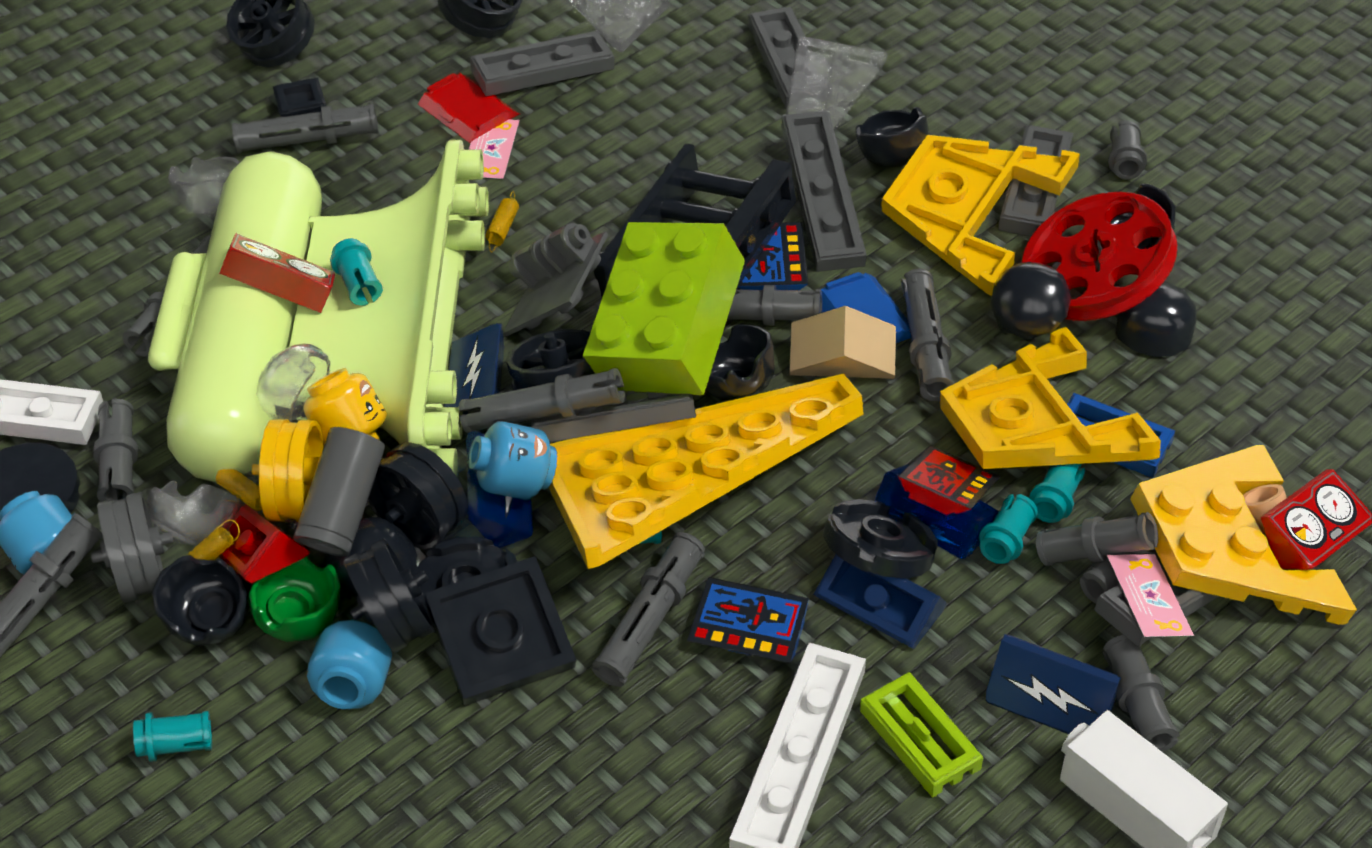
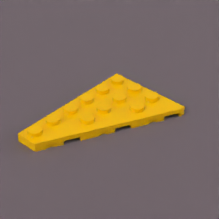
[549,373,864,569]

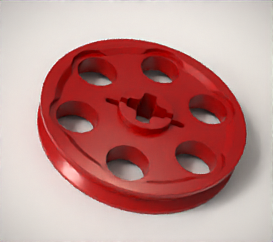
[1022,192,1178,321]

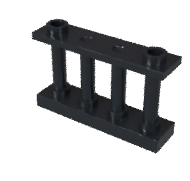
[594,143,796,297]

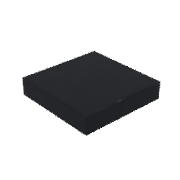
[424,556,577,706]

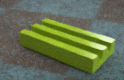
[860,672,983,798]

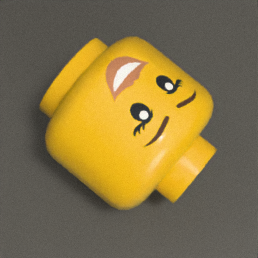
[303,368,387,444]

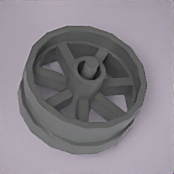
[90,492,174,603]

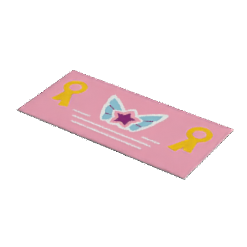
[469,119,519,179]
[1107,554,1194,637]

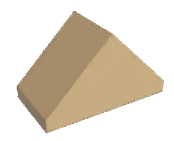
[790,306,896,379]

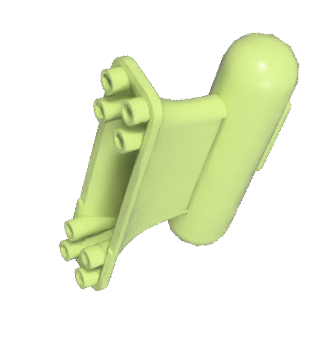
[148,140,489,482]

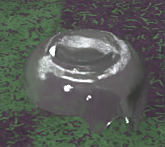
[168,157,240,217]
[256,343,331,422]
[146,480,241,546]

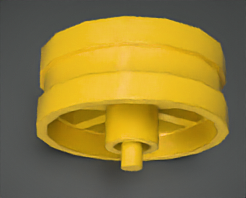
[252,419,324,522]

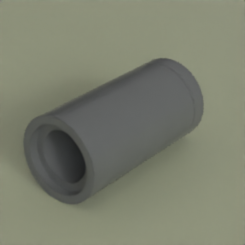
[293,427,385,557]

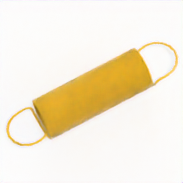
[485,191,519,252]
[215,469,263,512]
[187,520,240,560]

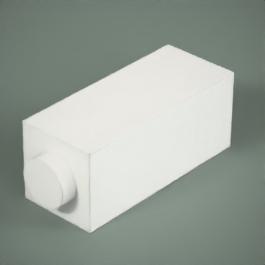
[1060,710,1228,848]

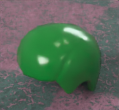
[249,557,341,642]

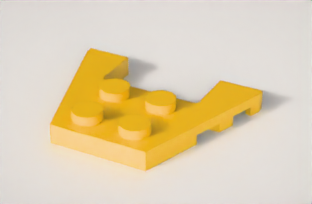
[882,135,1080,296]
[940,327,1161,469]
[1130,445,1357,625]

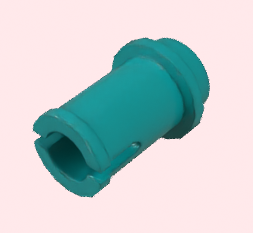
[330,238,383,305]
[1030,464,1086,523]
[979,494,1038,564]
[133,711,212,762]

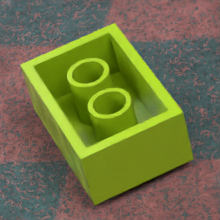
[583,222,745,395]

